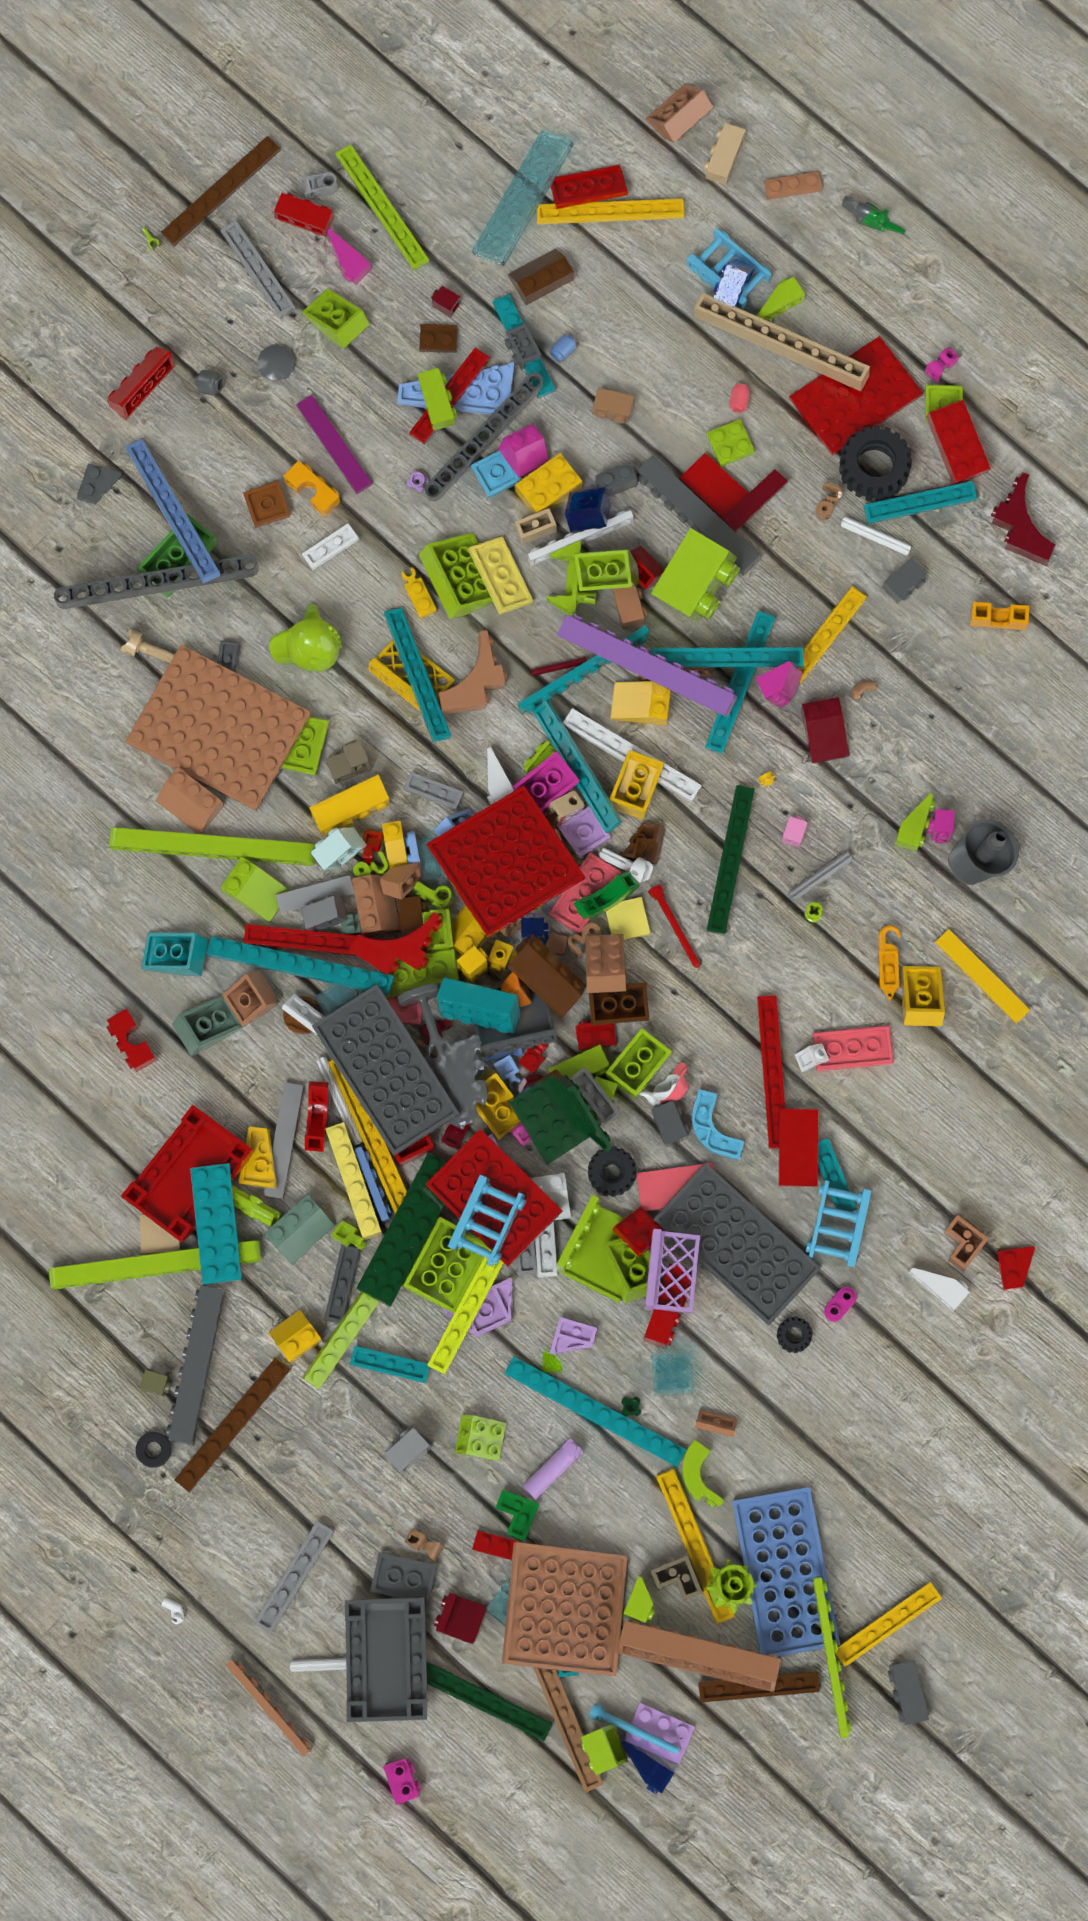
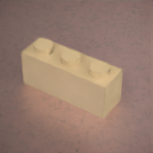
[704,123,746,185]

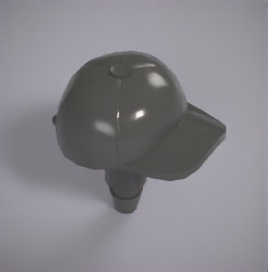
[948,819,1020,885]

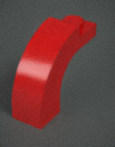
[305,1081,329,1152]

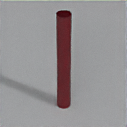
[531,657,587,677]

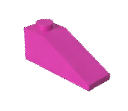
[327,228,371,285]

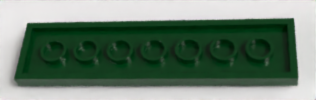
[356,1152,447,1307]

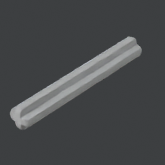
[787,851,853,901]

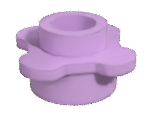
[407,471,429,492]

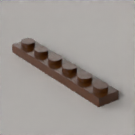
[698,1672,820,1703]

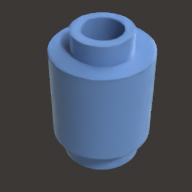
[549,335,577,362]

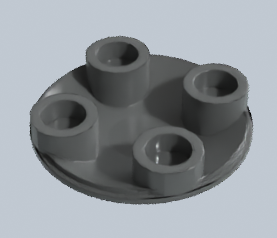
[258,345,295,380]

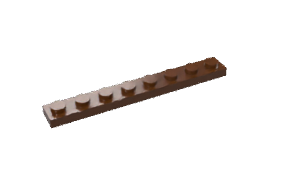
[161,136,280,247]
[174,1358,291,1493]

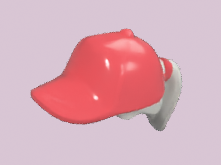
[639,1063,689,1107]

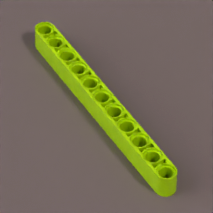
[108,828,315,866]
[49,1241,262,1289]

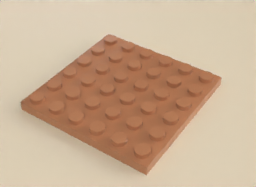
[502,1542,628,1676]

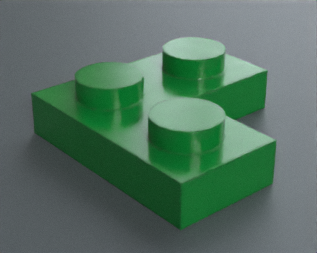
[496,1489,539,1541]

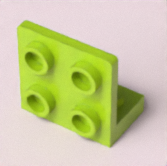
[454,1415,506,1461]

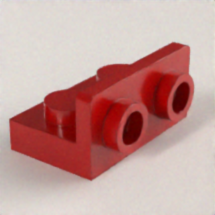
[575,1020,617,1051]

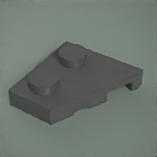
[77,463,123,504]

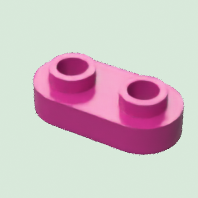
[824,1287,857,1322]

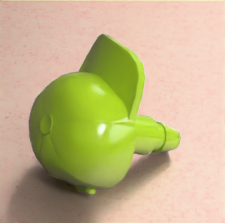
[269,603,342,672]

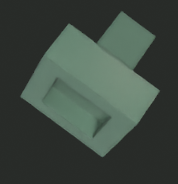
[341,913,362,935]

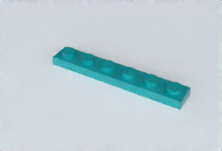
[492,294,555,399]
[863,481,977,524]

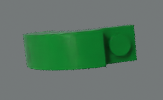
[573,871,640,920]

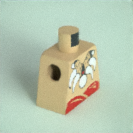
[544,791,587,829]

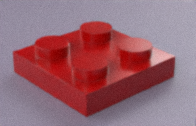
[613,1207,666,1257]

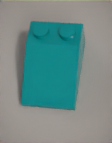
[141,932,208,976]

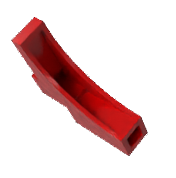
[349,912,443,975]

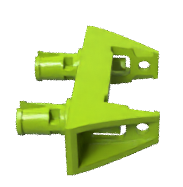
[547,541,596,617]

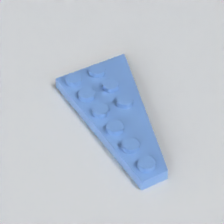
[397,362,515,415]

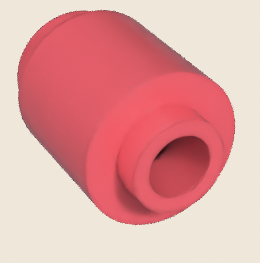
[729,384,750,413]

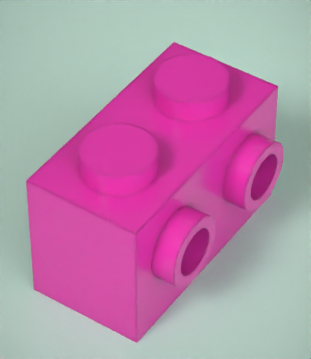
[928,809,955,844]
[383,1758,422,1805]

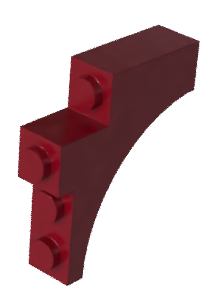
[991,472,1056,566]

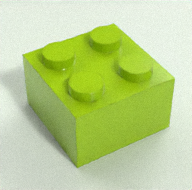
[581,1724,629,1775]

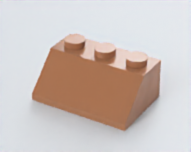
[645,84,713,142]
[156,767,224,834]
[352,875,401,937]

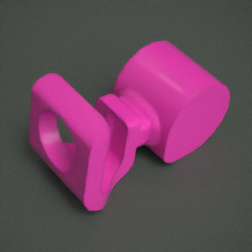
[925,347,960,383]

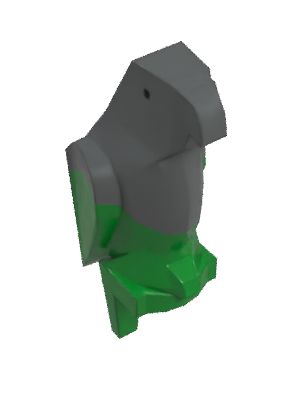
[842,196,905,235]

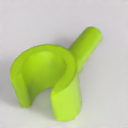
[142,227,159,250]

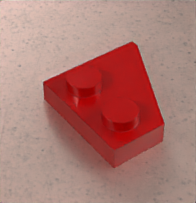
[997,1246,1035,1291]

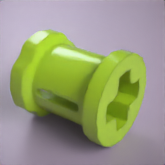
[805,902,823,923]

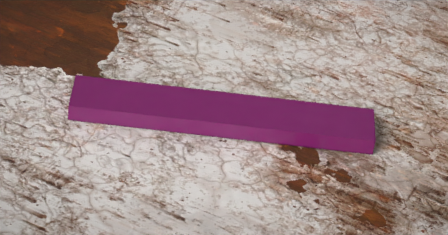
[296,395,372,495]

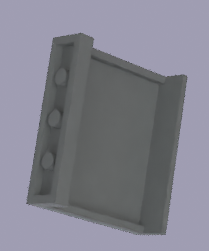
[474,980,557,1057]

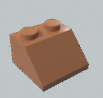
[222,971,280,1027]

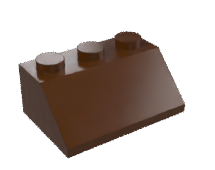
[508,249,574,305]
[588,982,650,1026]

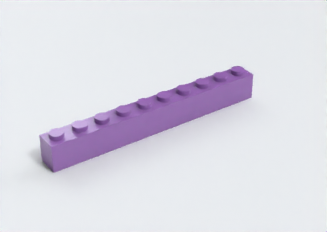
[557,614,737,717]

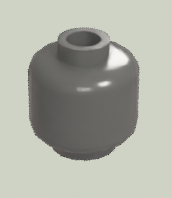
[194,370,224,396]

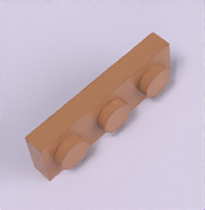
[764,172,822,200]

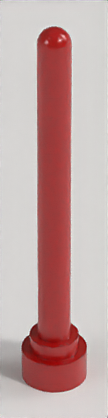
[648,884,700,968]

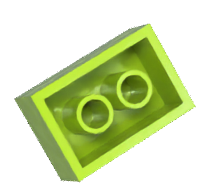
[605,1028,672,1100]

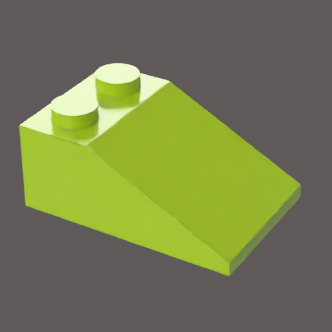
[302,288,370,349]
[220,856,289,923]
[603,1238,663,1304]

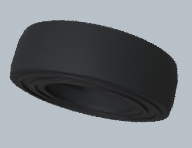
[135,1432,171,1468]

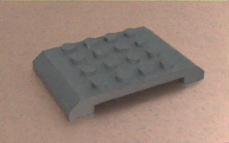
[345,1598,428,1723]

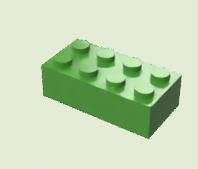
[137,514,217,598]

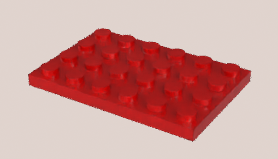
[789,336,923,456]
[426,1129,563,1267]

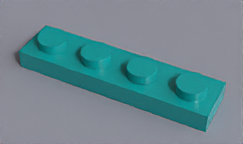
[818,1138,857,1212]
[349,1346,430,1384]

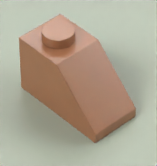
[380,862,423,899]

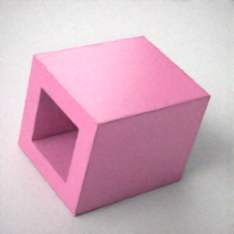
[782,816,808,848]

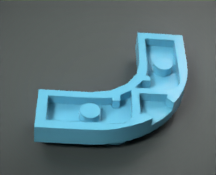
[692,1089,745,1161]

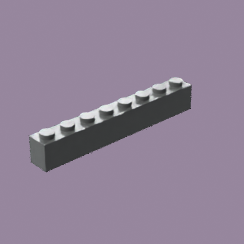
[637,455,760,576]
[166,1285,225,1446]

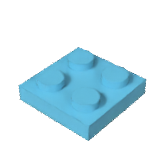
[471,451,521,499]

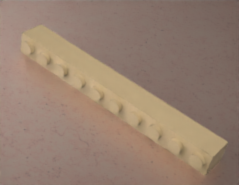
[694,292,870,391]

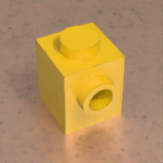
[487,940,514,972]

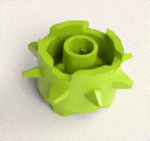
[706,1559,757,1614]

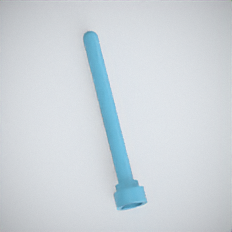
[589,1703,679,1754]

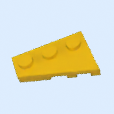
[239,1126,277,1189]

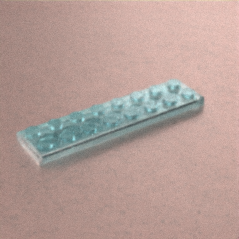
[472,130,574,266]

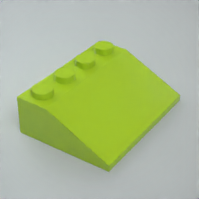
[419,532,493,620]
[401,1217,489,1314]

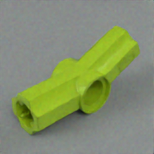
[232,1185,281,1227]

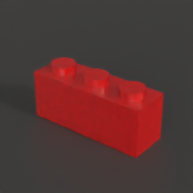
[273,193,334,237]

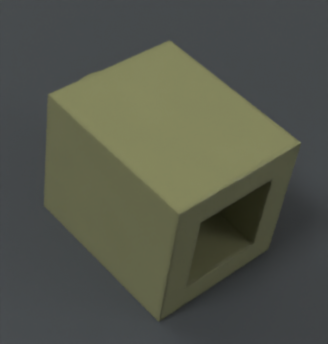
[139,1370,171,1397]

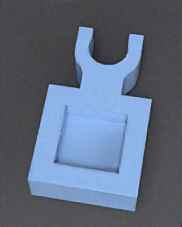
[493,1055,521,1091]

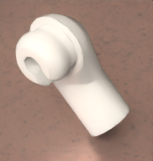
[161,1597,184,1625]

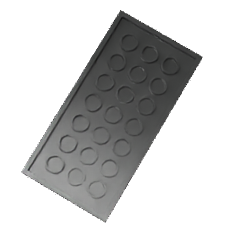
[312,984,460,1156]
[653,1163,821,1326]

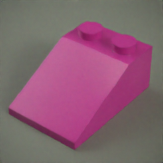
[512,751,580,814]

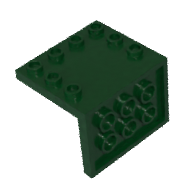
[508,1069,612,1165]

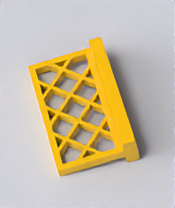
[368,640,455,712]

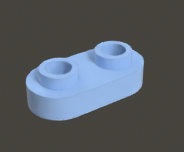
[404,831,420,864]

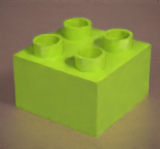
[651,528,740,622]

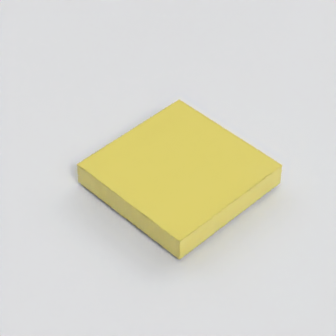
[606,897,650,940]

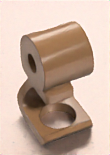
[816,482,842,521]
[567,923,600,958]
[405,1528,444,1562]

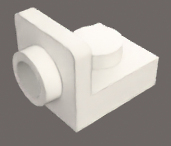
[795,1043,829,1072]

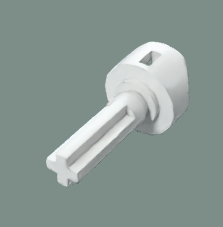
[599,848,653,884]

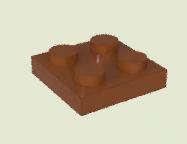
[243,481,291,528]

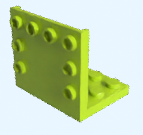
[556,1195,625,1304]

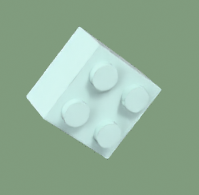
[311,827,366,870]

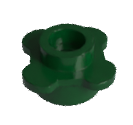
[621,1397,641,1417]

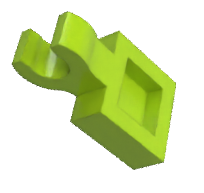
[330,1220,367,1250]

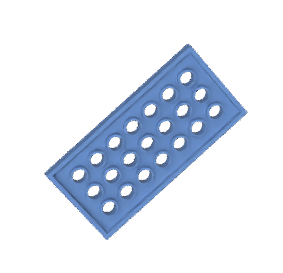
[732,1487,840,1657]

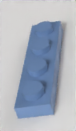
[354,1147,392,1224]

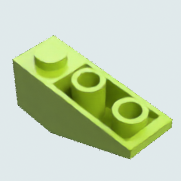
[895,793,936,852]

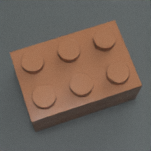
[585,934,626,993]

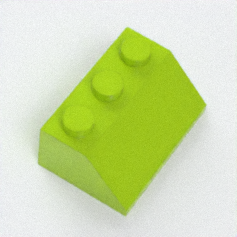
[574,549,640,591]

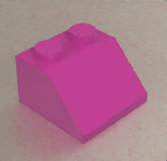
[498,424,549,478]

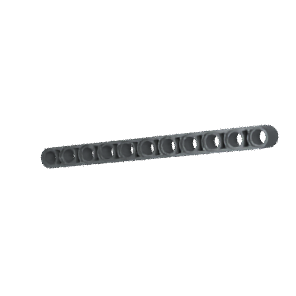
[54,555,259,609]

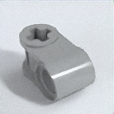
[302,172,339,199]

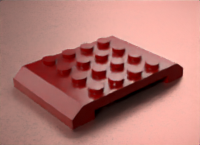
[121,1104,254,1243]

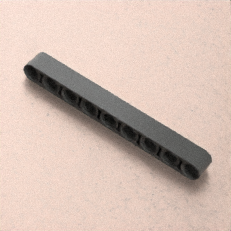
[425,373,543,502]

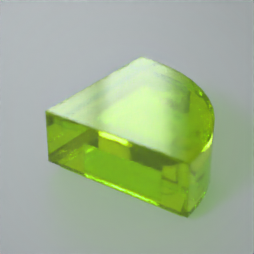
[542,1352,562,1372]

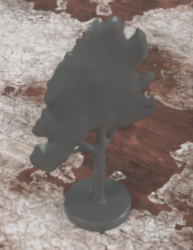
[397,983,488,1129]

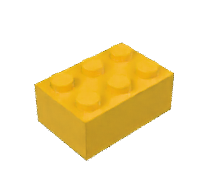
[515,453,583,514]

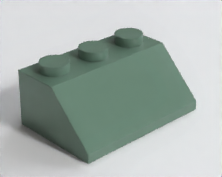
[264,1194,335,1265]

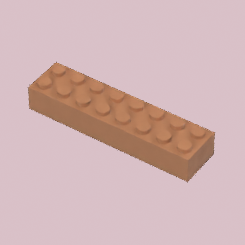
[619,1620,781,1692]

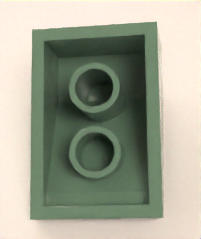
[172,996,245,1056]

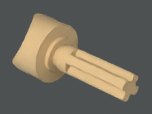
[120,628,175,663]

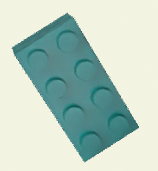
[437,978,521,1033]

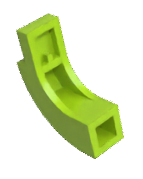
[682,1440,724,1508]

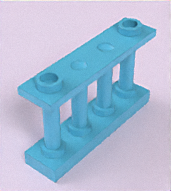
[686,228,772,310]
[448,1175,526,1267]
[806,1180,872,1267]

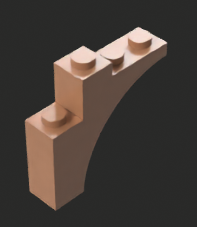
[437,630,507,715]

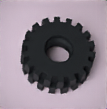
[588,1146,636,1197]

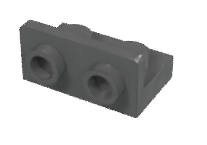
[504,323,542,370]

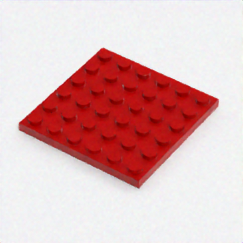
[426,785,585,938]

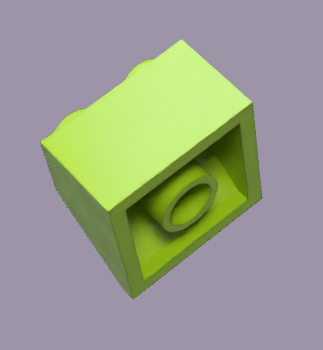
[623,1576,655,1624]

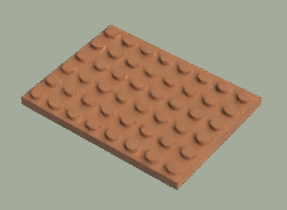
[125,645,312,812]

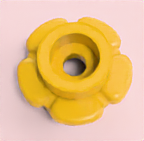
[758,771,776,787]

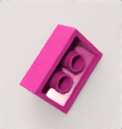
[756,661,803,707]

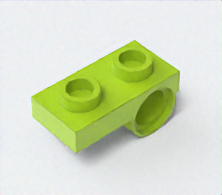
[414,881,452,910]

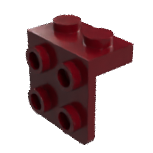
[434,1592,486,1644]

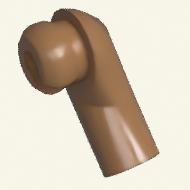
[851,681,876,700]

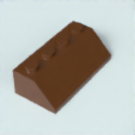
[507,934,587,1018]

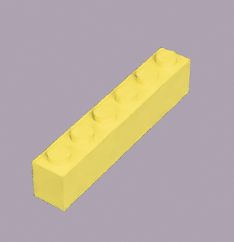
[326,1122,382,1241]

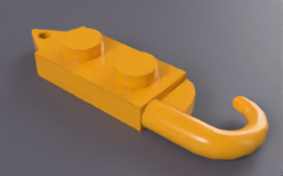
[878,925,901,1001]

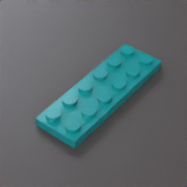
[190,1164,242,1285]

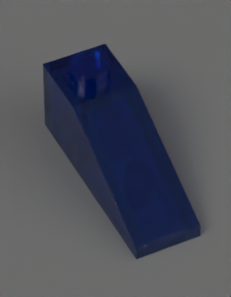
[621,1740,674,1795]

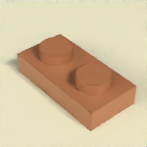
[695,1409,738,1437]

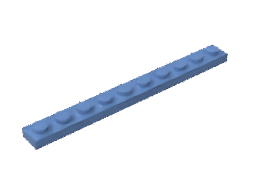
[125,439,220,584]

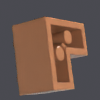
[944,1215,989,1272]

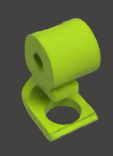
[353,852,389,878]

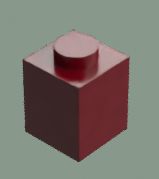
[431,286,461,318]

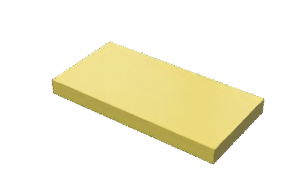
[468,536,534,615]

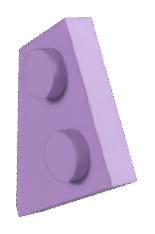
[550,1317,598,1354]

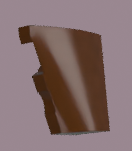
[619,823,665,865]

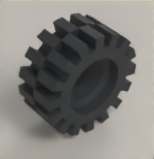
[776,1316,813,1353]

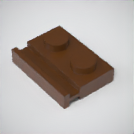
[419,324,457,353]

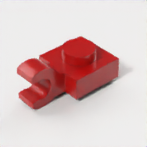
[362,830,384,864]
[518,1043,549,1075]

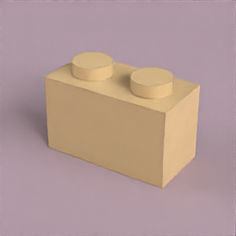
[515,508,556,545]

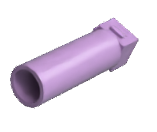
[522,1438,584,1500]

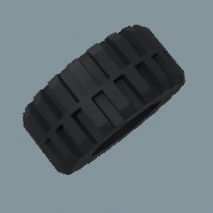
[839,426,912,501]

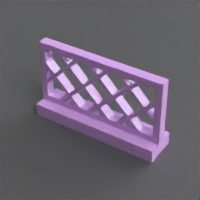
[645,1229,700,1313]

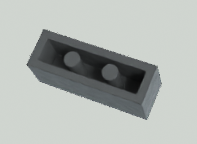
[888,1660,929,1725]

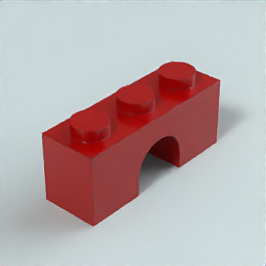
[106,1008,157,1072]

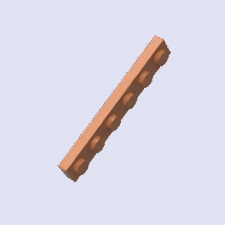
[226,1659,311,1757]

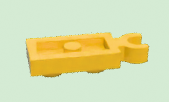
[401,568,437,619]

